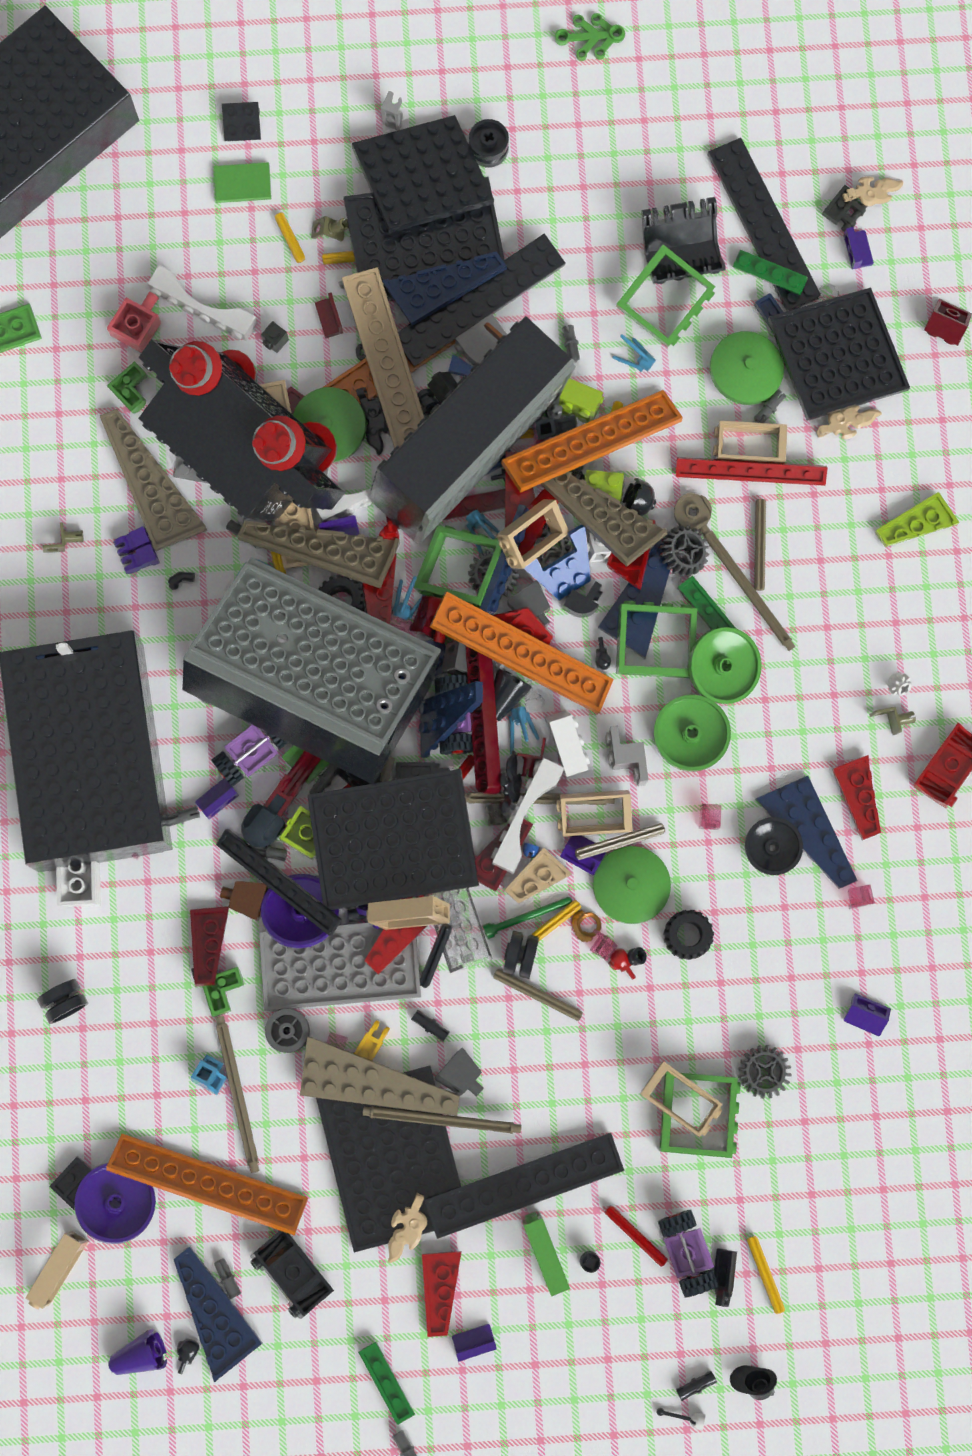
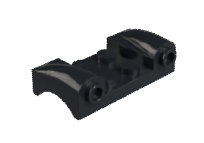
[250,1231,334,1319]

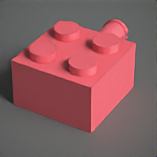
[107,292,161,353]

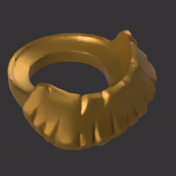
[572,910,601,942]

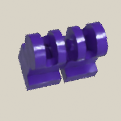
[113,526,160,574]

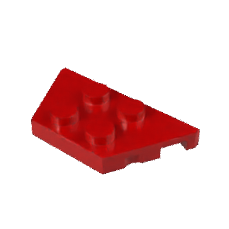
[607,520,656,589]
[493,607,553,645]

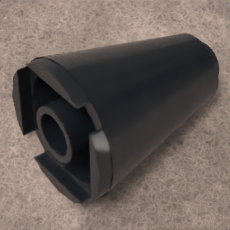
[494,668,532,721]

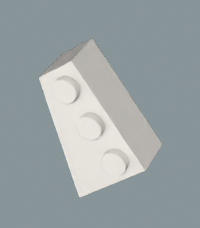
[544,710,590,777]

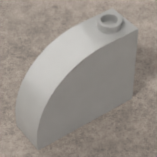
[454,314,507,366]

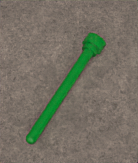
[482,897,572,940]

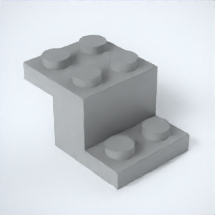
[605,725,649,786]

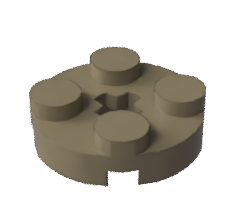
[674,493,712,530]

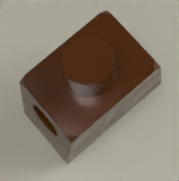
[220,881,268,921]

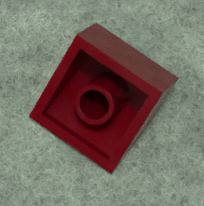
[924,299,972,346]

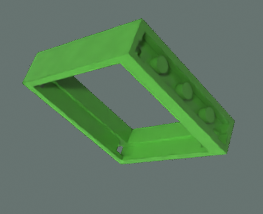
[616,245,716,348]
[413,525,502,609]
[616,601,697,678]
[659,1072,741,1158]
[522,1212,570,1297]

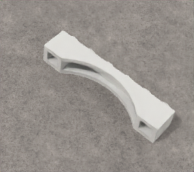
[148,265,257,341]
[315,487,372,523]
[491,758,564,874]

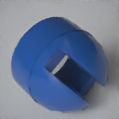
[523,843,539,858]

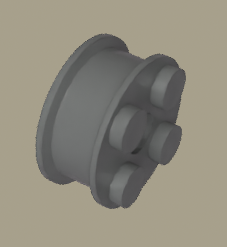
[265,1009,310,1053]

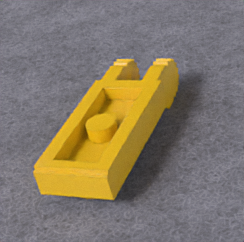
[354,1020,390,1061]

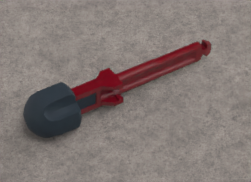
[241,751,321,847]

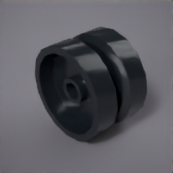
[469,119,509,168]
[503,931,539,979]
[37,979,89,1024]

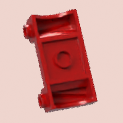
[914,723,972,808]

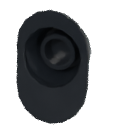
[730,1365,777,1400]

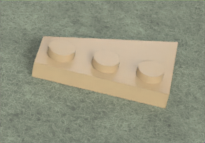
[504,848,572,904]

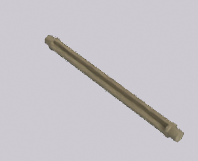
[700,525,796,651]
[465,792,615,805]
[215,1016,259,1173]
[363,1106,522,1134]

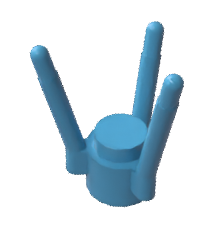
[612,334,656,372]
[466,510,500,555]
[392,576,425,621]
[509,706,540,755]

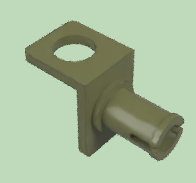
[311,216,349,241]
[43,522,84,553]
[869,707,916,735]

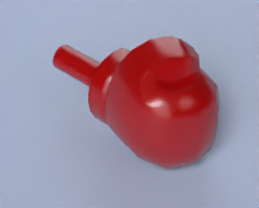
[379,521,399,540]
[608,948,636,980]

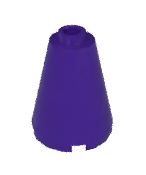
[108,1329,167,1375]

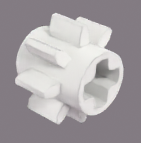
[887,672,912,696]

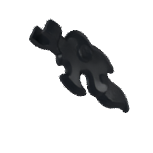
[356,387,388,455]
[499,750,522,813]

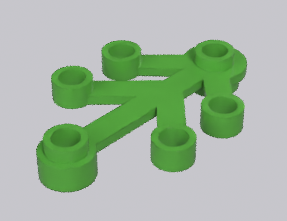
[555,13,625,61]

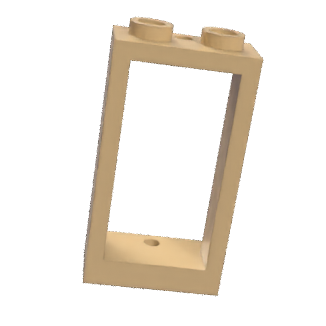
[713,421,787,463]
[496,499,569,569]
[556,790,633,837]
[366,896,450,930]
[640,1061,722,1137]
[25,1231,89,1309]

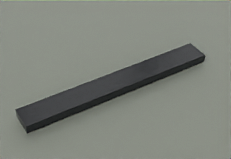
[216,829,342,936]

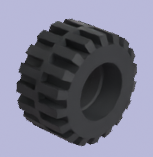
[318,575,365,611]
[663,910,714,960]

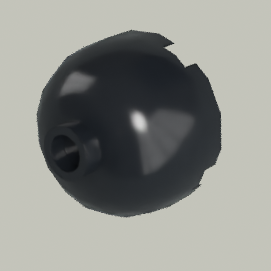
[622,478,656,516]

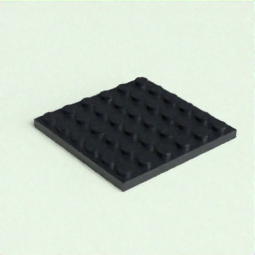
[352,115,494,233]
[768,287,910,421]

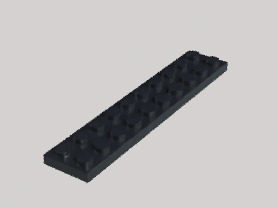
[707,138,821,311]
[398,233,566,367]
[424,1133,625,1239]

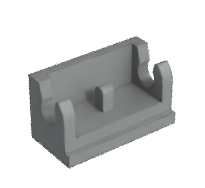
[381,91,403,131]

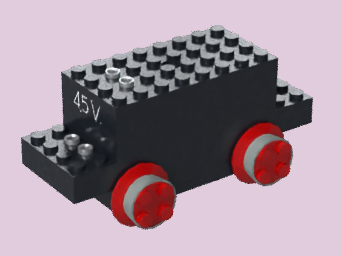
[138,339,345,521]

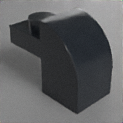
[535,415,578,441]
[562,581,603,618]

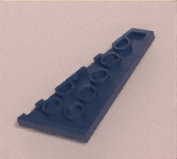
[382,252,507,326]
[598,537,676,659]
[419,681,483,758]
[755,776,858,889]
[173,1246,263,1382]

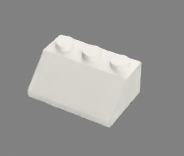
[56,861,101,907]

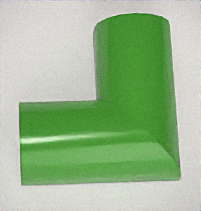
[107,361,148,414]
[203,967,244,1017]

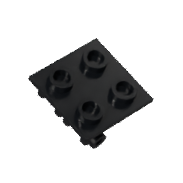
[222,102,261,141]

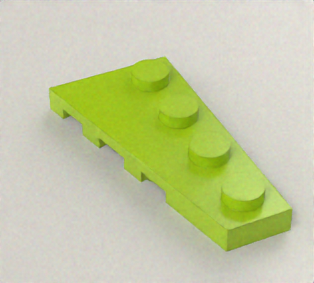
[875,492,960,547]

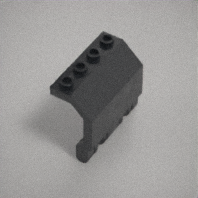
[641,197,726,284]

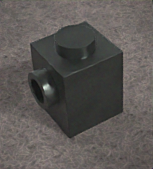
[261,321,289,353]
[427,371,458,402]

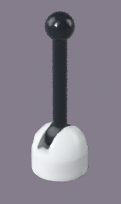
[656,1408,706,1431]

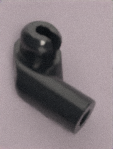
[168,571,195,590]

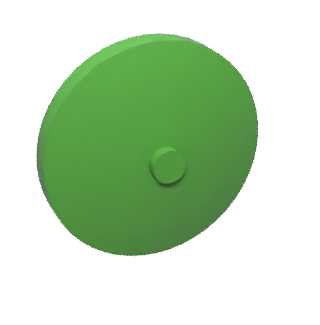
[709,331,784,405]
[293,387,367,463]
[688,627,762,704]
[653,695,731,772]
[593,846,671,924]

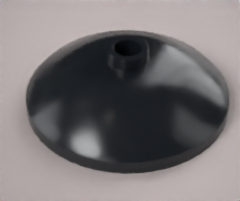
[744,817,803,875]

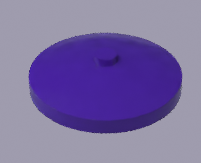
[261,874,339,948]
[74,1163,156,1244]

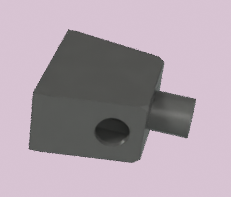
[507,580,550,626]
[442,641,467,676]
[434,1048,484,1097]

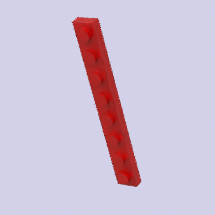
[675,457,828,486]

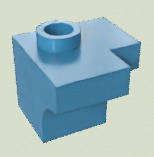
[191,1054,227,1095]

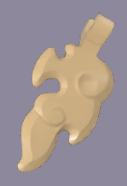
[842,176,903,206]
[816,406,882,439]
[388,1193,427,1263]

